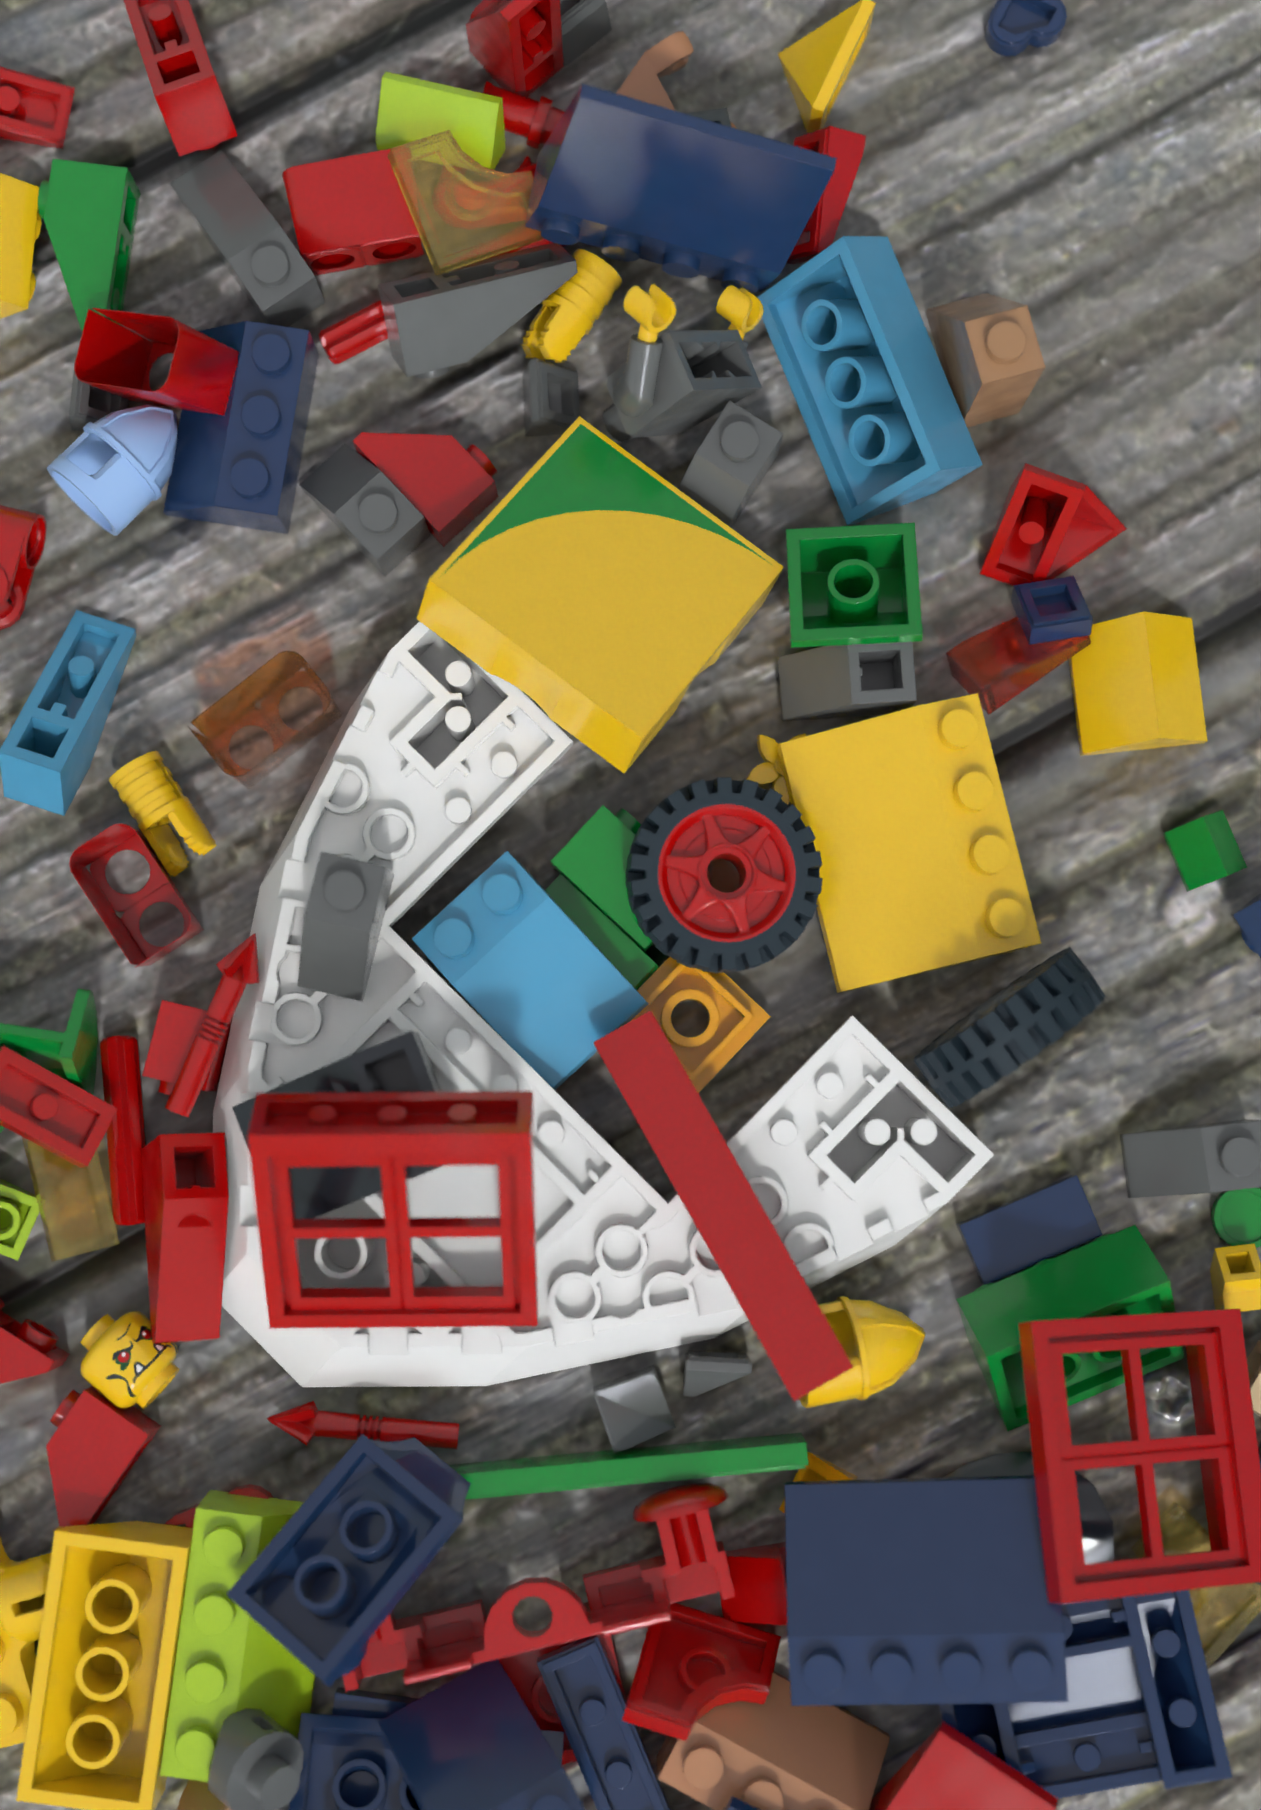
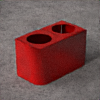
[69,824,204,967]

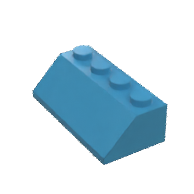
[757,236,983,525]

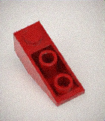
[141,1132,229,1344]

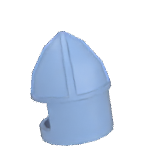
[47,404,178,536]

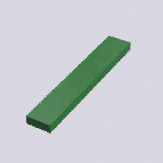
[449,1433,809,1500]

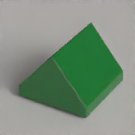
[1163,809,1247,892]

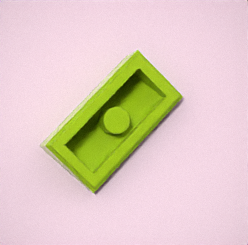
[376,71,506,176]

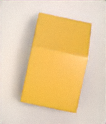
[1210,1243,1261,1312]

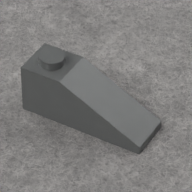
[170,150,325,327]
[378,243,578,379]

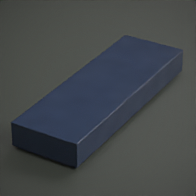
[537,1634,671,1810]

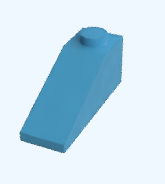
[0,610,136,816]

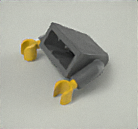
[603,284,764,442]

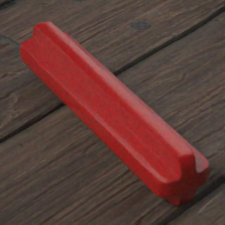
[100,1035,145,1226]

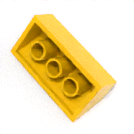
[16,1521,193,1810]

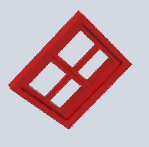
[248,1091,538,1328]
[1018,1308,1261,1603]

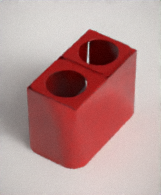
[282,148,424,276]
[74,308,239,416]

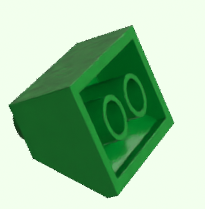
[956,1225,1184,1432]

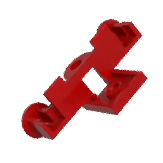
[342,1483,736,1765]

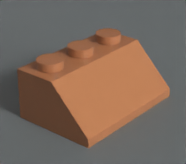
[656,1671,890,1810]

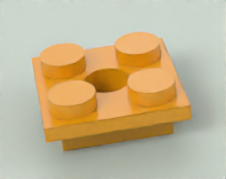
[631,956,771,1093]

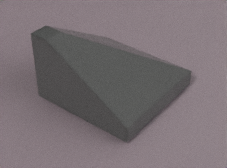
[683,1350,752,1397]

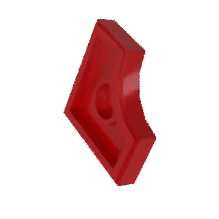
[622,1603,781,1741]

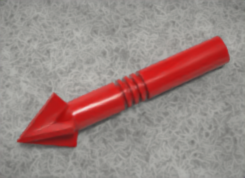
[165,933,259,1118]
[267,1401,460,1450]

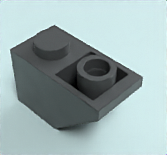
[777,642,917,722]

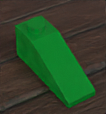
[38,159,140,332]

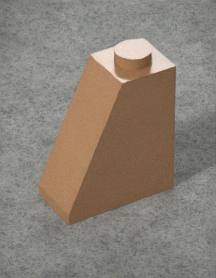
[926,293,1045,427]

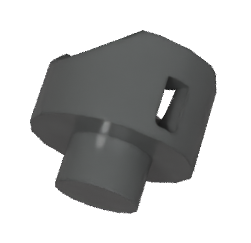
[208,1709,304,1810]

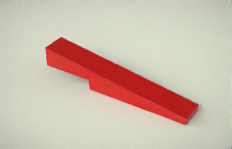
[593,1010,854,1401]

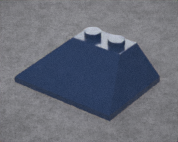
[939,1590,1233,1799]

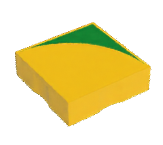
[416,416,784,774]

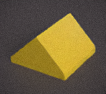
[1066,611,1208,756]

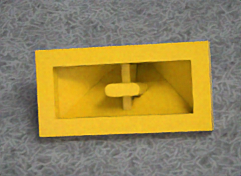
[778,0,876,133]

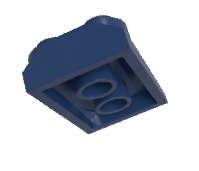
[226,1434,471,1687]

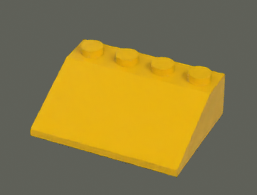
[777,693,1041,993]

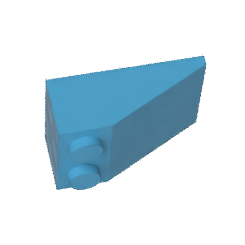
[412,851,649,1090]

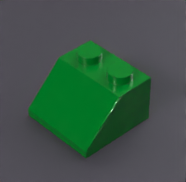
[786,522,923,648]

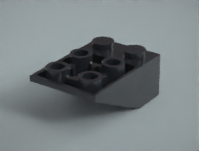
[232,1031,445,1219]

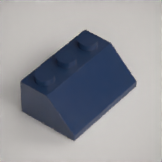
[163,321,319,534]

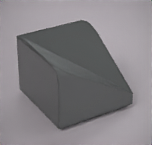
[593,1365,675,1454]

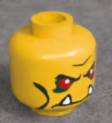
[80,1311,179,1409]

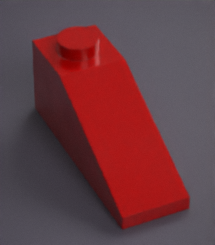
[123,0,238,157]
[466,0,564,97]

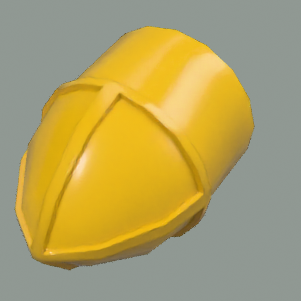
[799,1296,925,1408]

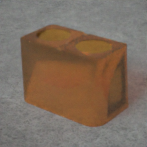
[187,651,342,789]

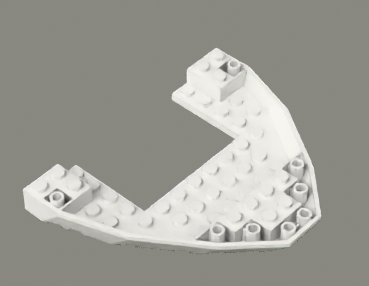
[213,621,994,1387]

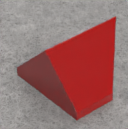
[980,463,1127,586]

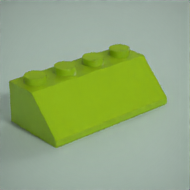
[160,1490,316,1782]

